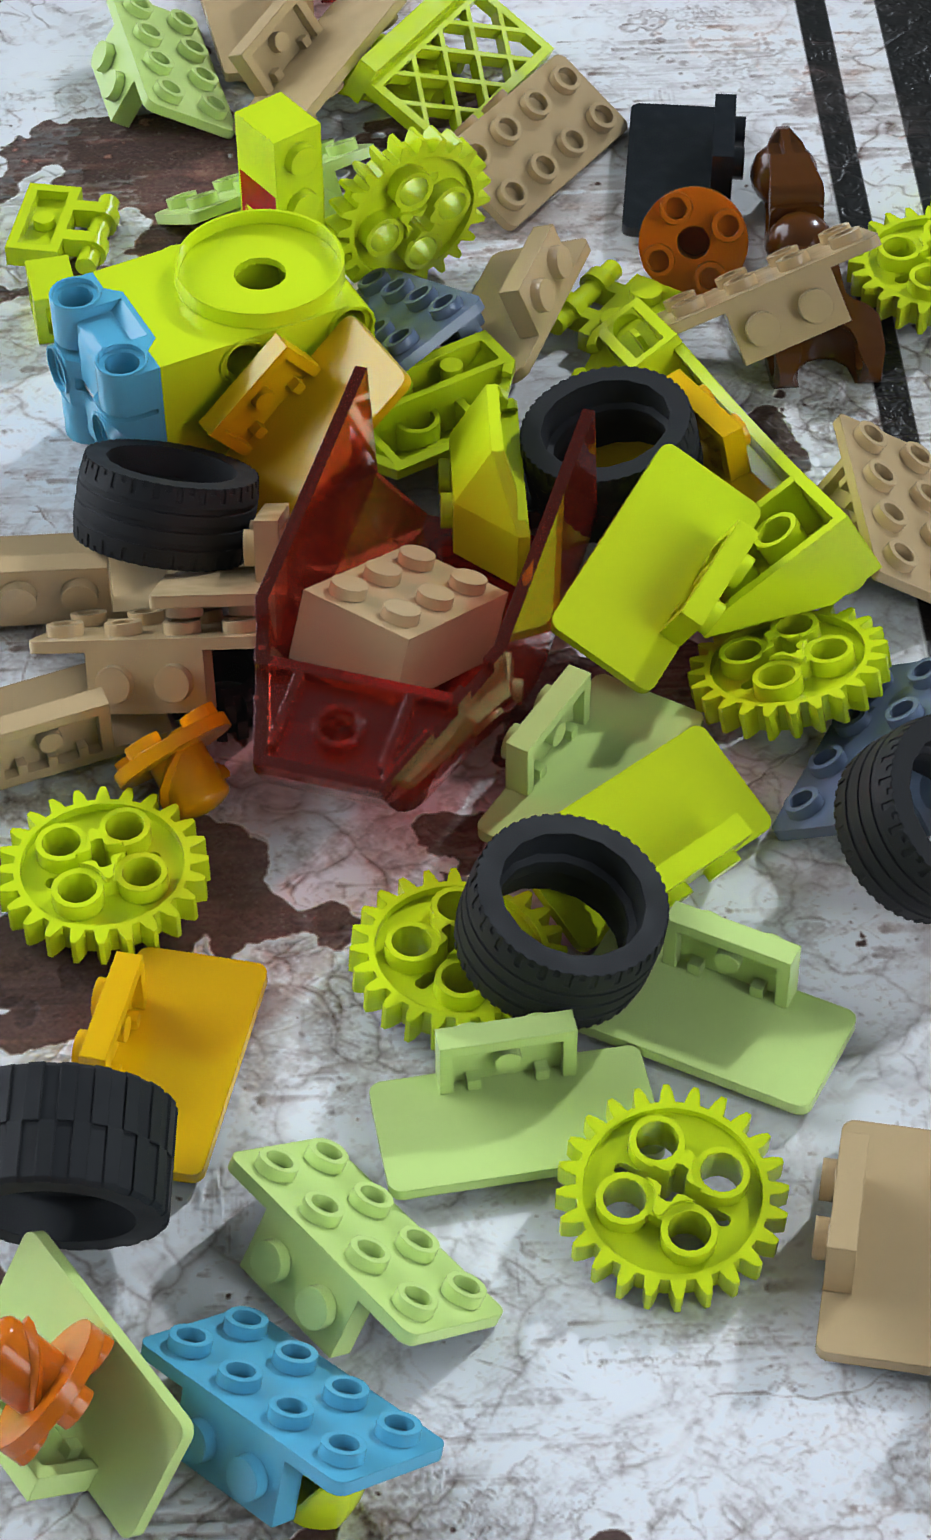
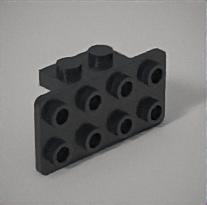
[622,94,746,237]

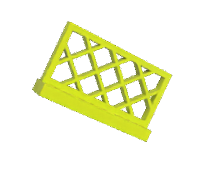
[342,0,555,135]

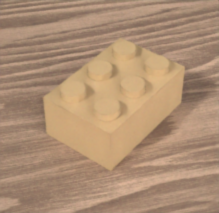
[289,545,508,708]

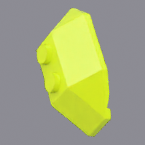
[345,330,515,480]
[438,384,530,587]

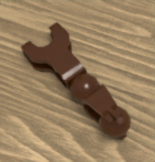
[750,126,885,389]

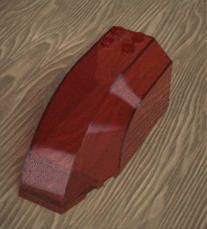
[253,366,598,812]

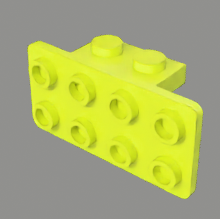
[548,444,761,694]
[532,725,771,952]

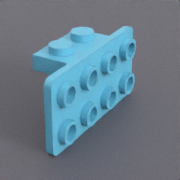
[140,1306,444,1528]

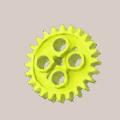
[325,125,491,283]
[846,206,931,335]
[687,605,892,741]
[0,786,211,965]
[348,868,568,1051]
[555,1084,789,1312]

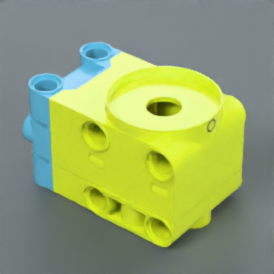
[46,209,376,455]

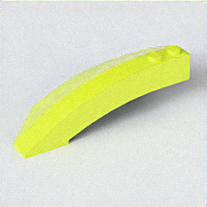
[570,296,882,638]

